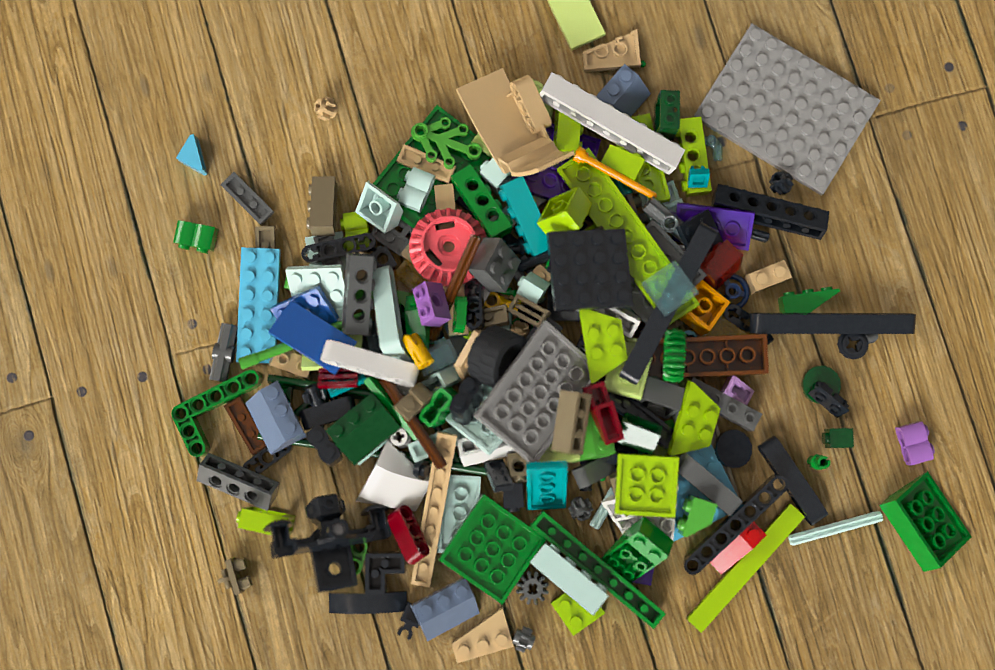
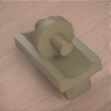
[217,557,253,595]

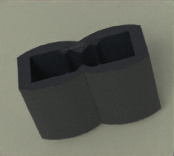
[449,377,484,425]
[306,425,343,467]

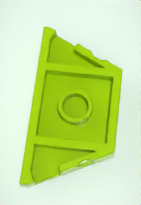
[579,310,628,383]
[667,381,721,456]

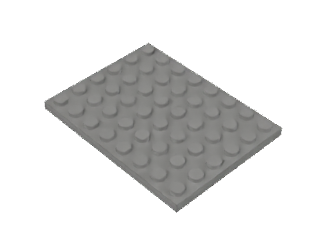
[693,24,881,196]

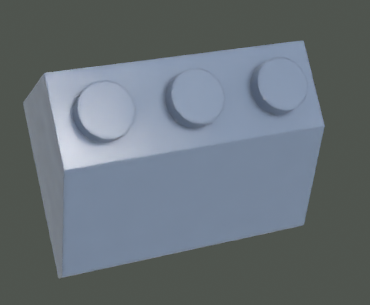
[596,64,651,117]
[246,381,306,455]
[410,578,480,641]

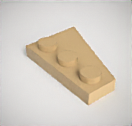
[583,29,641,73]

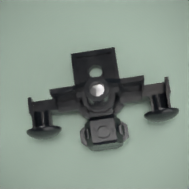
[263,494,392,593]

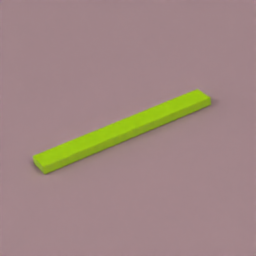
[686,503,805,633]

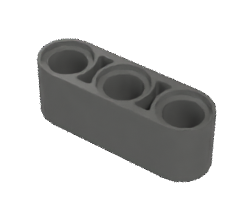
[571,454,617,489]

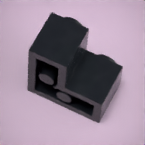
[365,551,407,594]

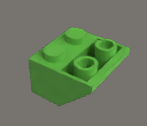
[676,495,717,537]

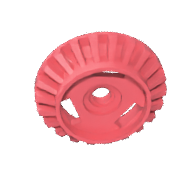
[409,208,486,287]

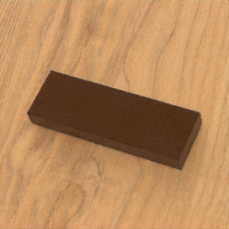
[224,396,267,456]

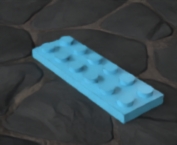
[236,247,281,364]

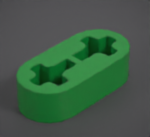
[452,296,467,333]

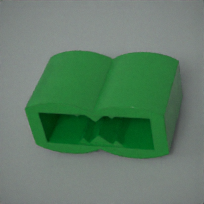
[173,220,219,254]
[419,387,458,428]

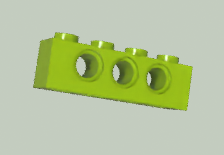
[675,116,712,197]

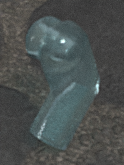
[704,135,723,161]

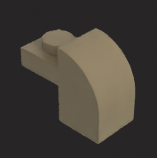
[394,382,433,422]

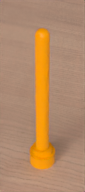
[572,146,657,198]

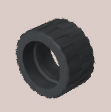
[467,325,528,388]

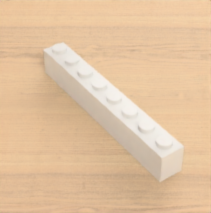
[540,72,685,175]

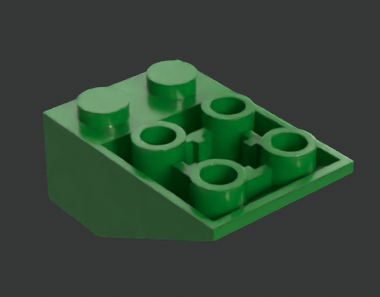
[601,516,674,583]

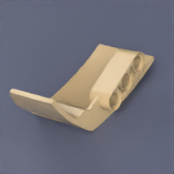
[456,68,575,176]

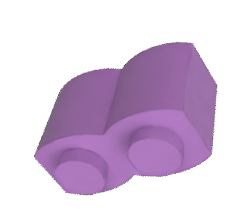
[895,421,935,465]

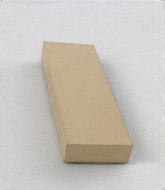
[397,144,456,184]

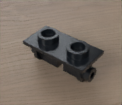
[808,381,849,418]

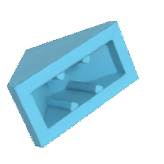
[176,134,208,175]

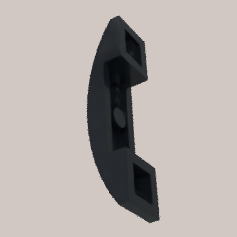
[329,591,407,614]

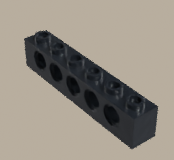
[711,184,830,240]

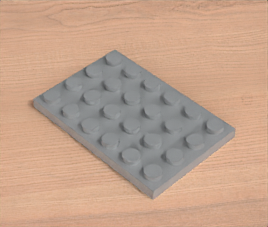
[473,321,593,462]

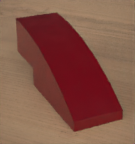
[581,381,625,445]

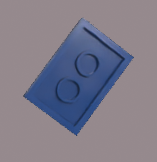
[270,285,339,324]

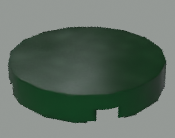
[801,366,841,404]

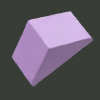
[720,376,754,405]

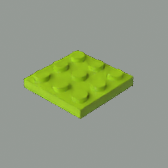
[614,453,679,518]

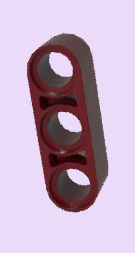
[387,505,430,565]

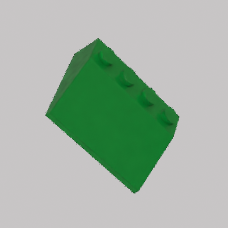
[879,471,972,572]

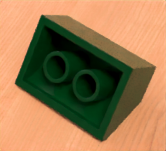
[325,393,401,466]

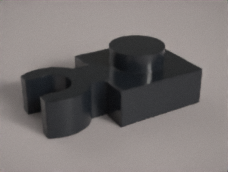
[397,601,419,640]

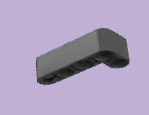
[676,453,743,517]

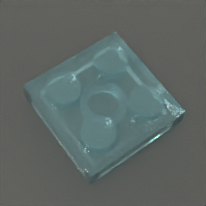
[641,260,699,317]

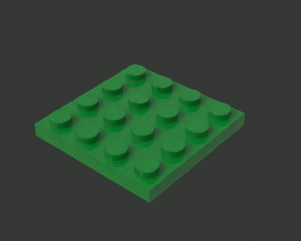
[438,494,546,605]

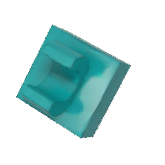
[687,166,710,188]

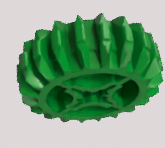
[663,328,686,383]

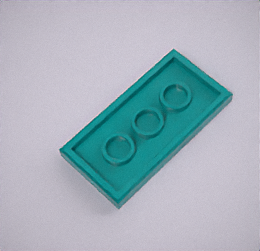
[526,460,567,510]

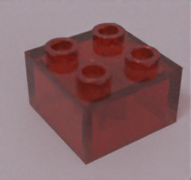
[700,239,743,290]

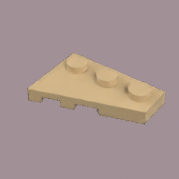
[452,607,514,663]

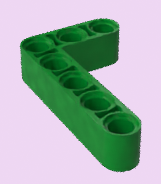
[171,370,263,457]

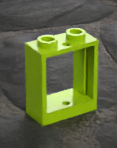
[236,506,296,535]

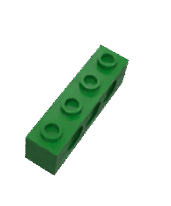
[451,164,513,238]

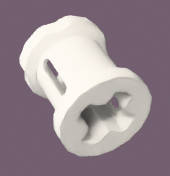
[390,429,411,448]

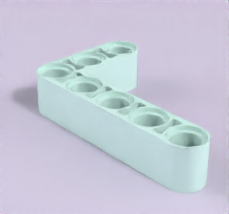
[372,265,415,364]

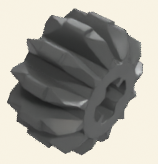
[516,571,549,605]

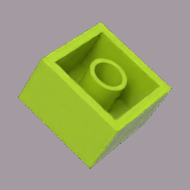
[537,186,592,234]

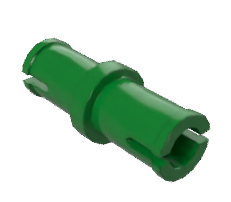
[807,454,830,470]

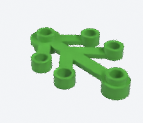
[411,117,482,169]

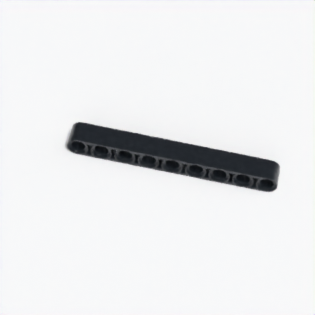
[619,222,719,385]
[750,313,916,334]

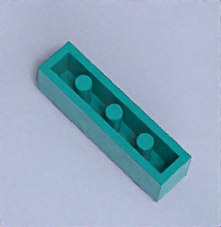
[498,176,548,256]

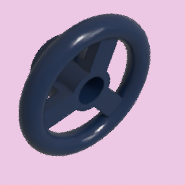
[712,273,750,311]

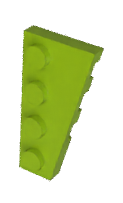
[626,130,671,203]

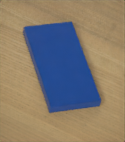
[268,300,357,375]

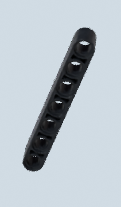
[683,474,789,575]

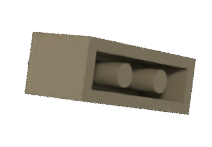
[306,176,338,236]
[551,390,592,455]

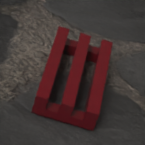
[317,368,359,389]

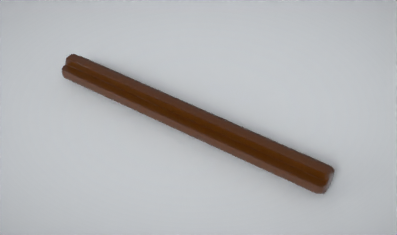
[430,234,481,341]
[377,378,447,470]

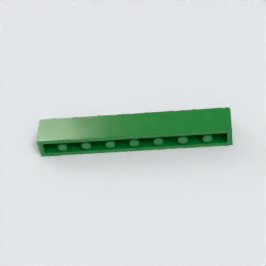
[530,510,666,629]

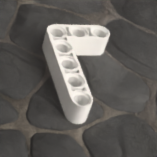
[320,340,419,395]

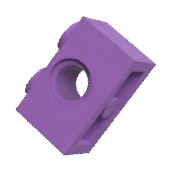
[412,281,452,327]

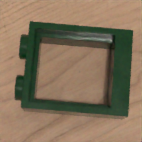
[654,90,680,141]

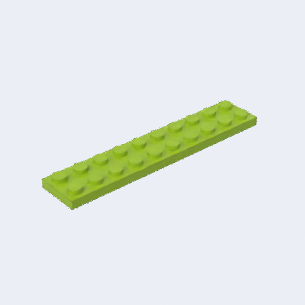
[557,148,700,326]

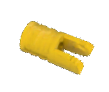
[402,333,434,370]

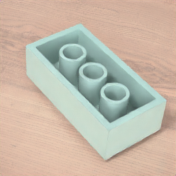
[530,544,608,616]

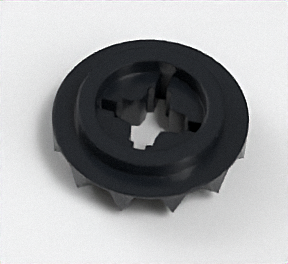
[836,334,868,360]

